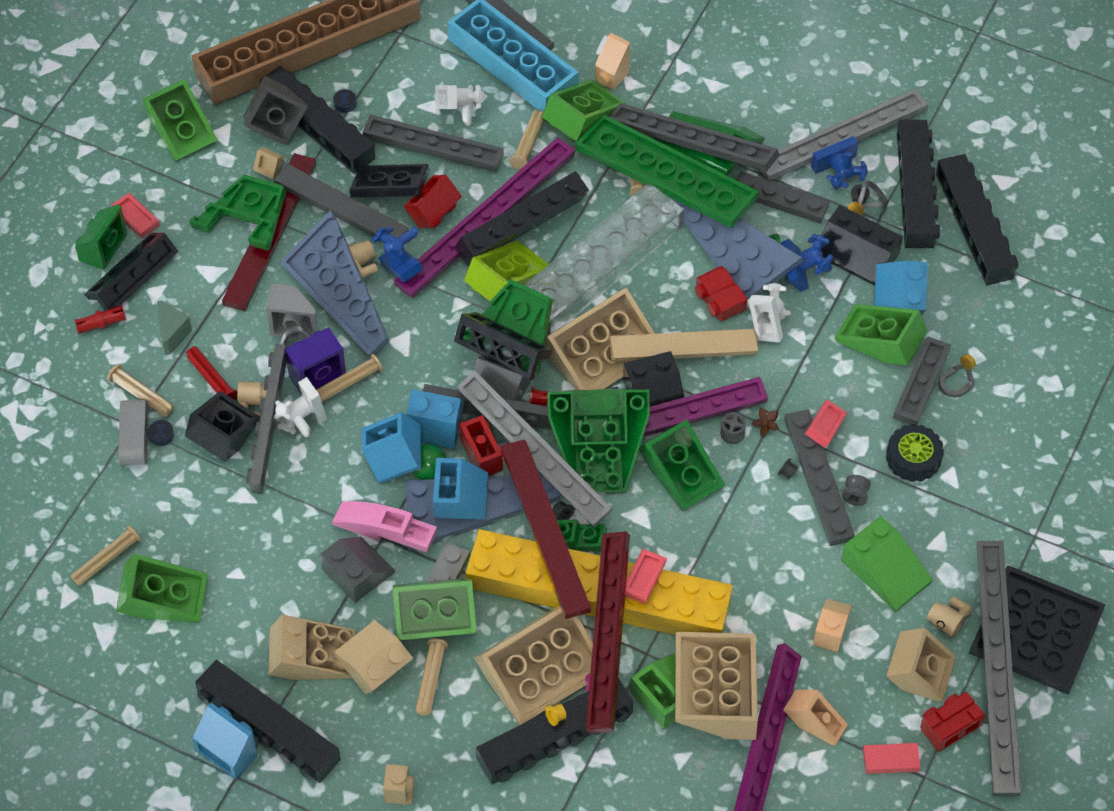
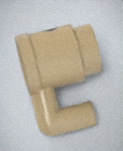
[349,240,378,278]
[238,381,267,422]
[926,596,972,638]

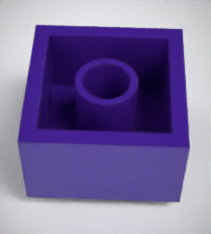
[285,327,346,394]

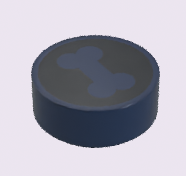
[333,89,357,113]
[148,420,174,446]

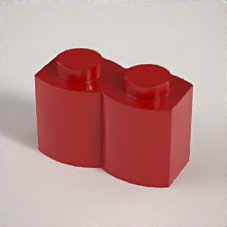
[695,266,747,322]

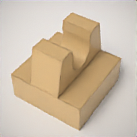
[253,147,285,179]

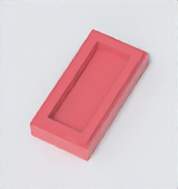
[111,193,160,239]
[805,399,847,448]
[625,549,667,605]
[863,743,921,774]

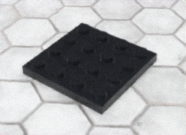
[969,565,1106,695]

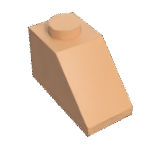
[595,33,630,90]
[813,599,852,652]
[783,689,848,745]

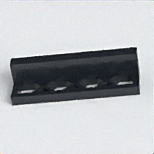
[84,233,178,310]
[454,312,552,379]

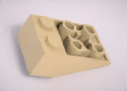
[269,614,355,680]

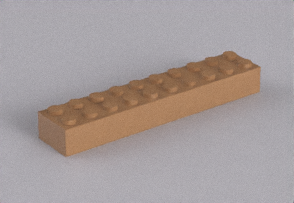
[191,0,421,105]

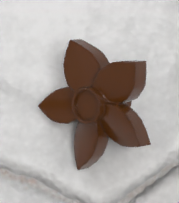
[751,407,779,438]

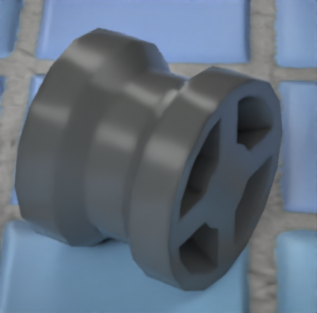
[720,412,746,444]
[842,475,871,506]

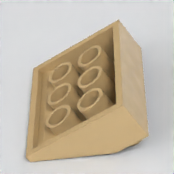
[545,288,655,390]
[474,605,593,725]
[675,632,758,740]

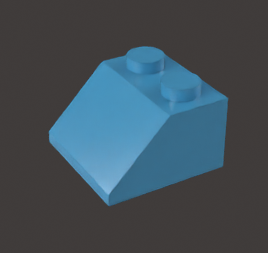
[874,261,928,316]
[406,389,465,450]

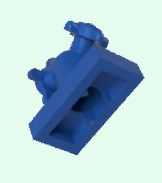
[811,136,868,190]
[372,226,423,282]
[780,234,833,292]

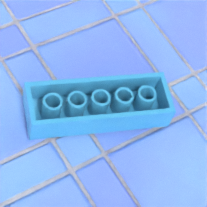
[447,0,579,111]

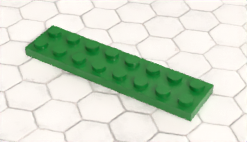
[575,114,759,228]

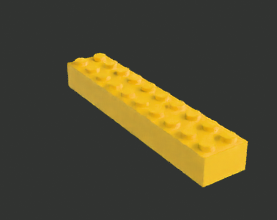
[465,529,733,635]

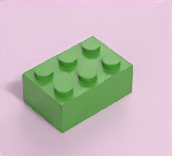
[393,578,477,640]

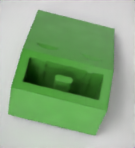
[630,653,676,730]

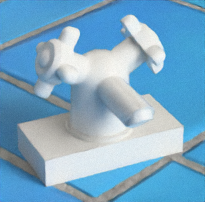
[435,85,488,127]
[747,283,791,342]
[274,377,327,438]

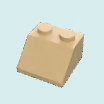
[333,620,413,695]
[886,628,956,702]

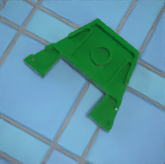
[189,174,286,251]
[463,279,553,375]

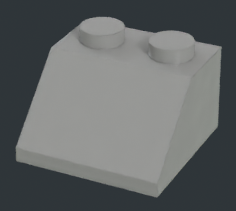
[266,284,318,340]

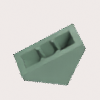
[157,300,192,355]

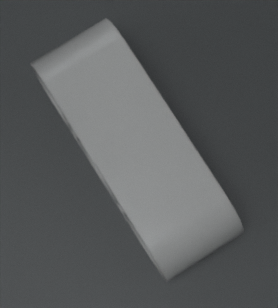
[118,400,148,466]

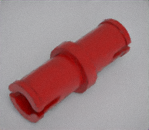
[74,305,126,335]

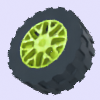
[886,424,944,482]

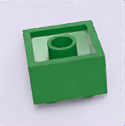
[75,205,127,270]

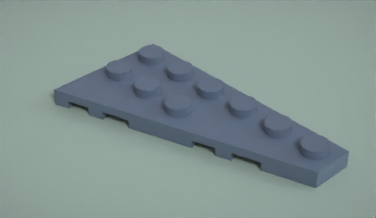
[668,198,804,300]
[280,210,390,356]
[406,475,560,552]

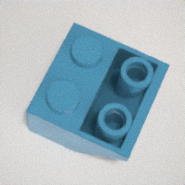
[362,412,421,484]
[433,458,488,520]
[193,703,257,779]

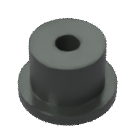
[851,184,870,204]
[777,458,798,479]
[553,501,574,520]

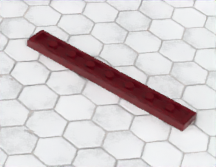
[222,153,316,311]
[501,439,591,619]
[585,531,630,734]

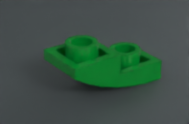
[557,520,607,552]

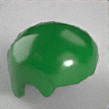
[412,444,447,480]

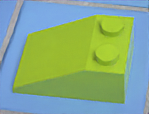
[464,240,553,302]

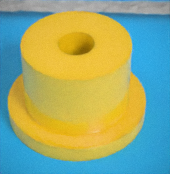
[545,704,566,726]

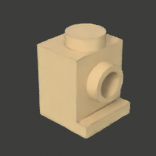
[383,764,415,805]

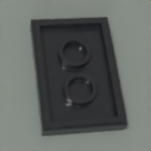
[349,164,430,198]

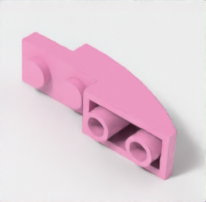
[332,501,437,553]

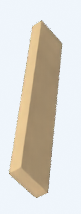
[609,329,758,362]

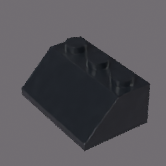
[821,205,903,286]

